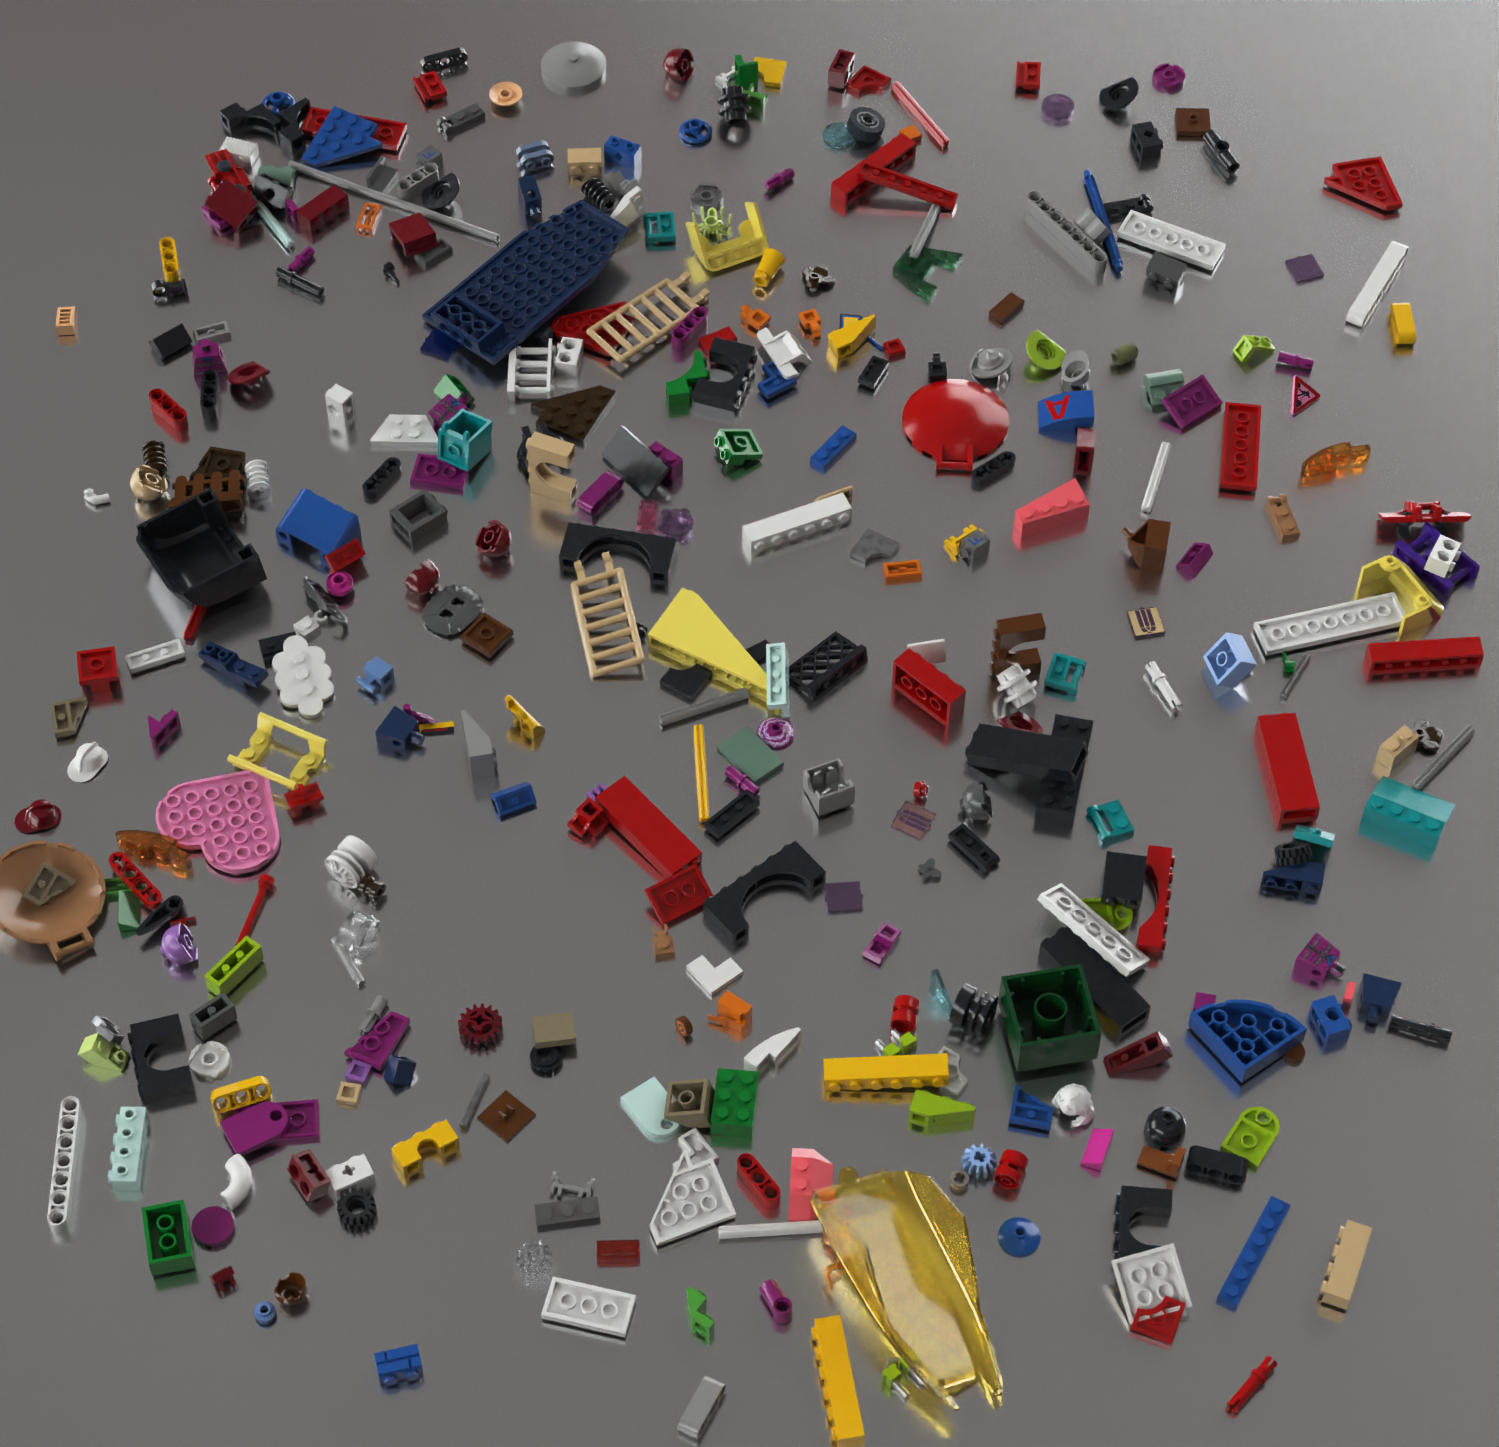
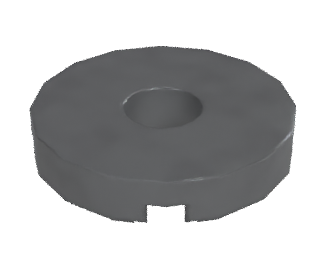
[690,184,723,212]

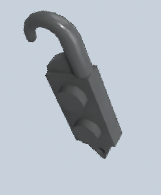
[303,576,348,626]

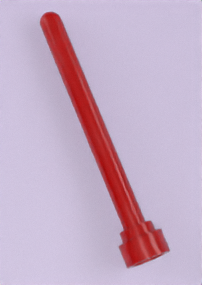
[235,874,275,946]

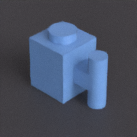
[355,656,395,694]

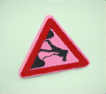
[1291,375,1321,415]

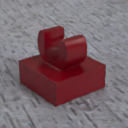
[209,1266,236,1291]

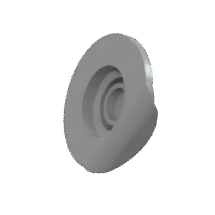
[969,348,1013,379]

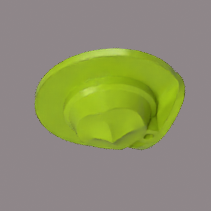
[1026,330,1066,370]

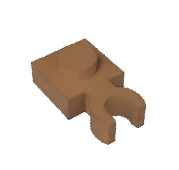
[652,924,675,959]

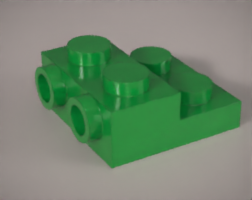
[714,429,763,465]

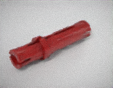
[1227,1356,1278,1413]

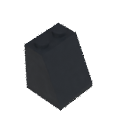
[1100,851,1147,909]

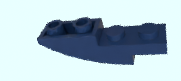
[198,642,269,688]

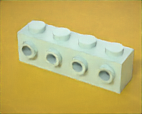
[108,1107,149,1191]

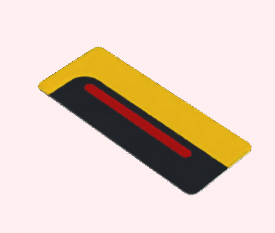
[419,721,454,736]

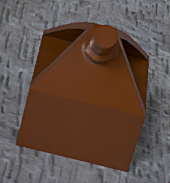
[1121,519,1171,573]

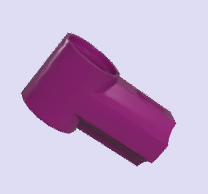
[759,1279,793,1324]

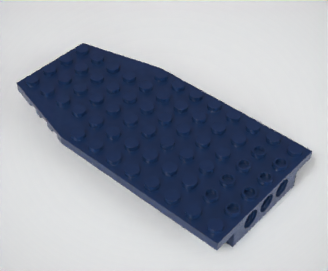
[422,200,630,365]

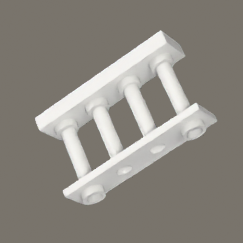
[507,338,556,403]

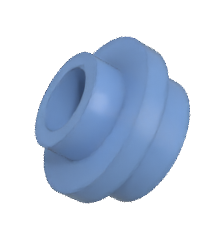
[254,1301,276,1323]

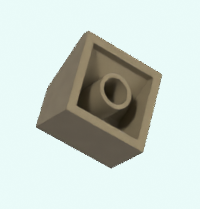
[664,1078,715,1129]

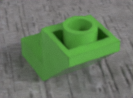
[686,1287,714,1338]

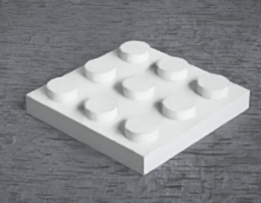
[1111,1243,1192,1324]

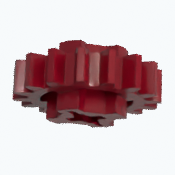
[458,1003,503,1047]

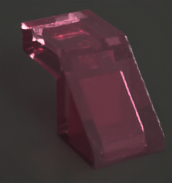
[637,500,659,530]

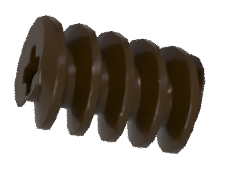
[142,440,167,478]

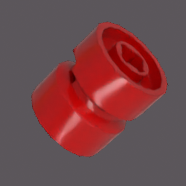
[890,995,920,1033]
[993,1149,1029,1189]

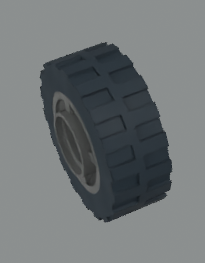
[846,107,885,143]

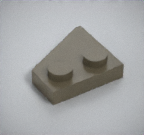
[50,696,88,738]
[22,862,76,907]

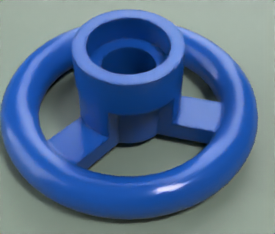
[262,92,295,117]
[679,119,712,144]

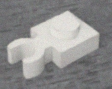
[293,610,328,640]

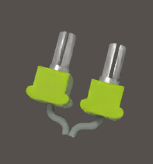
[875,1029,917,1056]
[882,1351,927,1398]

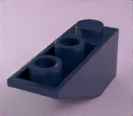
[1261,861,1325,894]

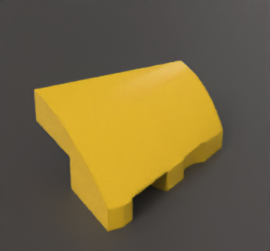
[505,695,545,740]

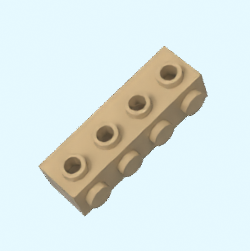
[1320,1220,1372,1310]

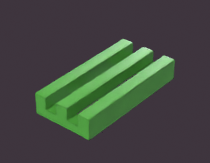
[104,875,143,900]

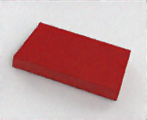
[644,863,713,926]

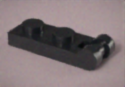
[1103,194,1154,220]
[948,823,1000,873]

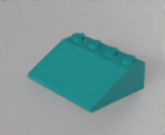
[1361,776,1456,850]

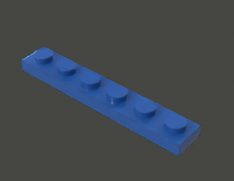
[1217,1195,1291,1309]

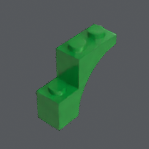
[665,350,710,407]

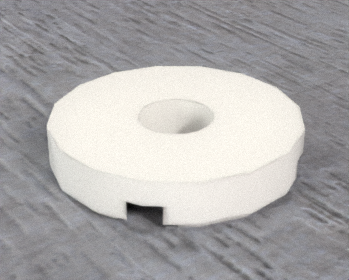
[189,1041,231,1080]

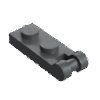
[437,103,485,135]

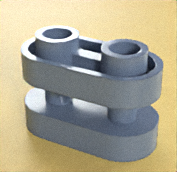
[516,140,554,170]

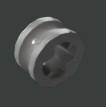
[950,1170,969,1192]

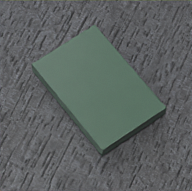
[717,726,784,785]

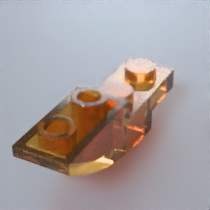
[1300,442,1371,477]
[115,830,192,871]

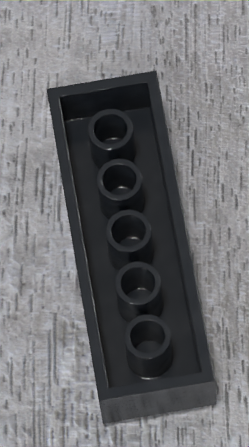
[1035,714,1094,827]

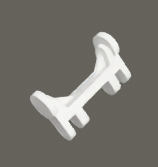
[715,65,735,88]

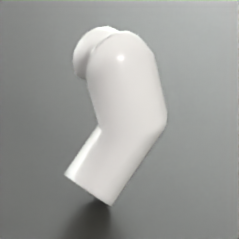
[84,488,110,505]

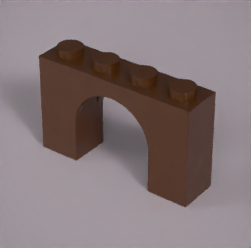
[989,613,1046,681]

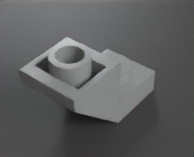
[601,170,639,196]

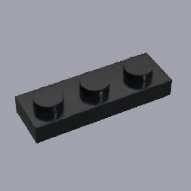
[704,789,760,839]

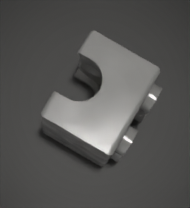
[803,758,855,816]

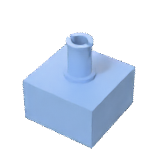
[1203,632,1257,688]

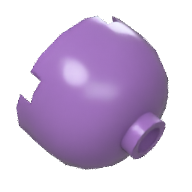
[160,923,198,965]

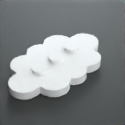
[272,635,334,719]

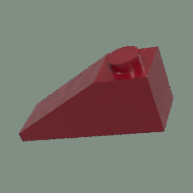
[1103,1031,1173,1076]

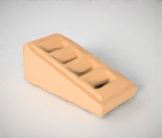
[56,306,76,336]

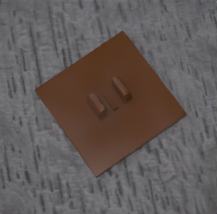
[477,1090,536,1143]

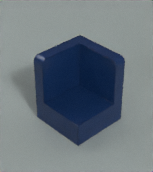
[384,1054,417,1086]

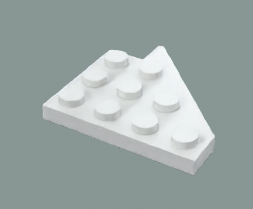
[649,1150,736,1246]

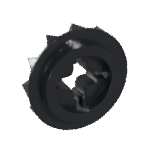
[530,1046,563,1073]

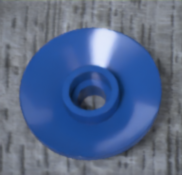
[998,1217,1041,1257]

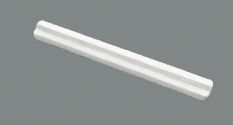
[1141,441,1171,513]
[718,1220,824,1239]

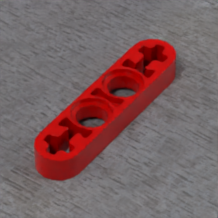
[109,852,163,910]

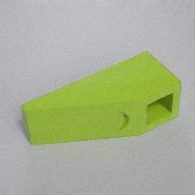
[908,1089,976,1126]

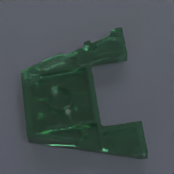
[893,245,963,301]

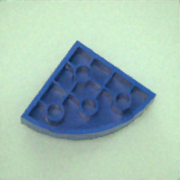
[1188,999,1307,1083]

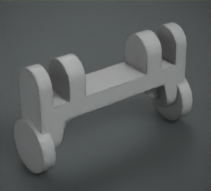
[550,1171,595,1199]

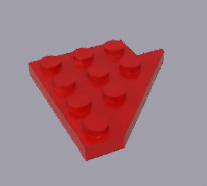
[1324,156,1403,211]
[550,301,635,357]

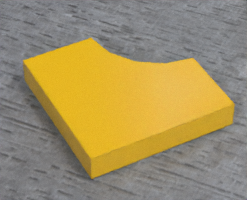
[754,57,787,88]

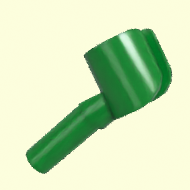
[1281,651,1296,672]

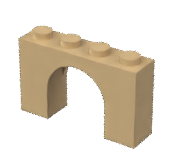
[526,431,578,504]

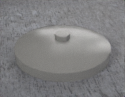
[541,42,607,92]

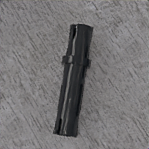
[275,266,324,297]
[1389,1014,1453,1043]

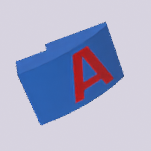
[1038,390,1095,431]

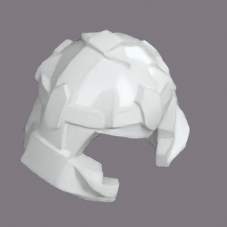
[1051,1083,1095,1127]

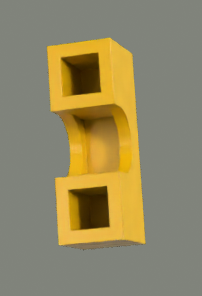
[391,1119,460,1177]

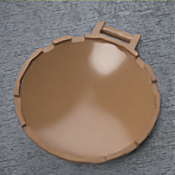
[0,840,106,961]

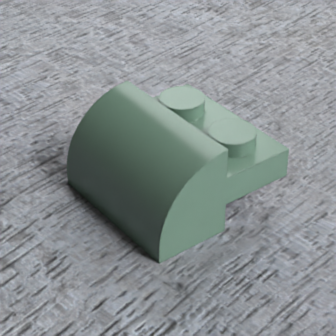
[257,165,297,193]
[1142,369,1185,408]

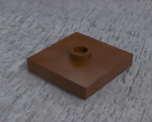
[1175,108,1211,136]
[460,613,514,658]

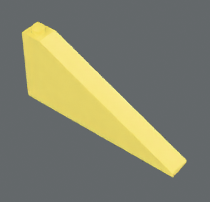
[648,588,767,700]

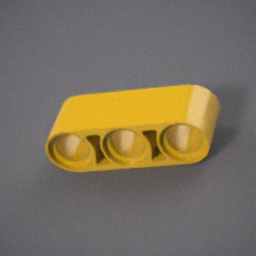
[159,237,181,283]
[1390,303,1416,345]
[210,1076,272,1113]

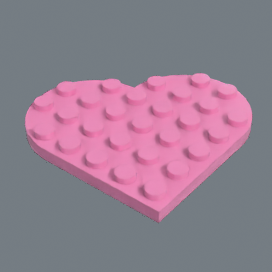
[155,766,280,874]

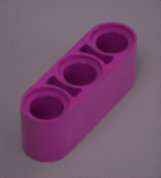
[672,307,708,351]
[576,470,624,515]

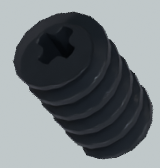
[581,178,616,213]

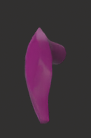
[403,704,437,724]

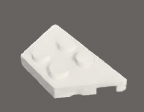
[370,414,438,447]

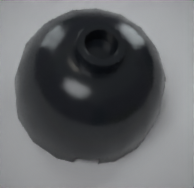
[1145,1106,1187,1149]

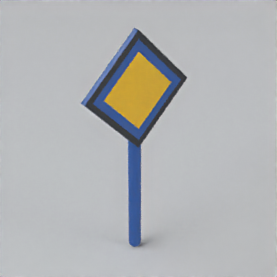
[839,314,884,350]

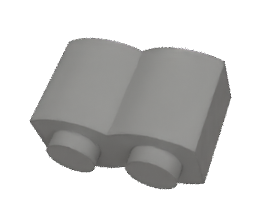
[1073,207,1112,245]

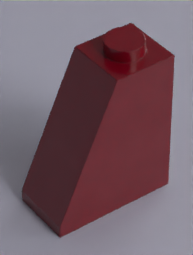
[1073,428,1096,474]

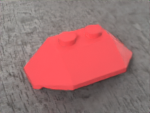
[788,1148,834,1222]

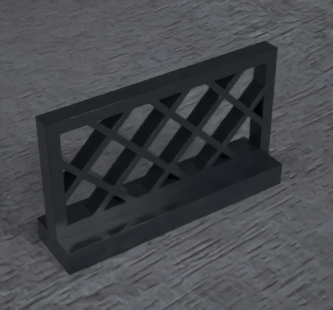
[789,631,868,702]

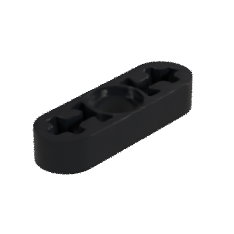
[420,47,468,73]
[971,451,1016,486]
[362,457,401,499]

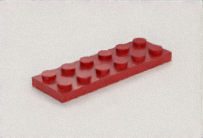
[301,107,407,151]
[1220,402,1262,492]

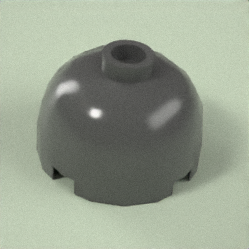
[959,781,992,821]

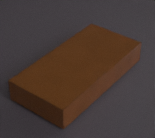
[989,292,1025,324]

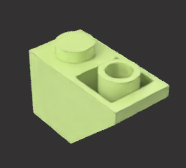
[77,1033,130,1072]

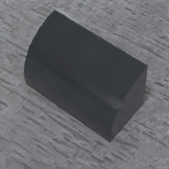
[148,323,193,358]

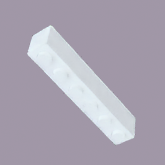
[742,493,852,553]

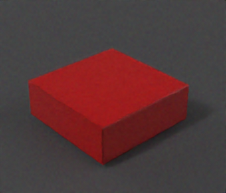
[883,338,906,359]

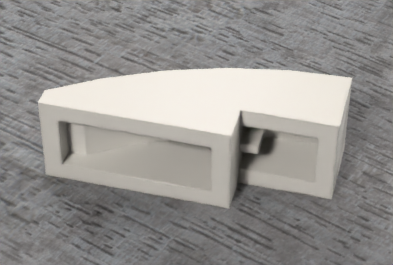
[744,1027,801,1074]

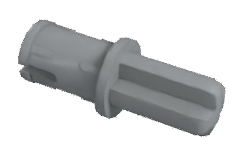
[359,995,389,1033]

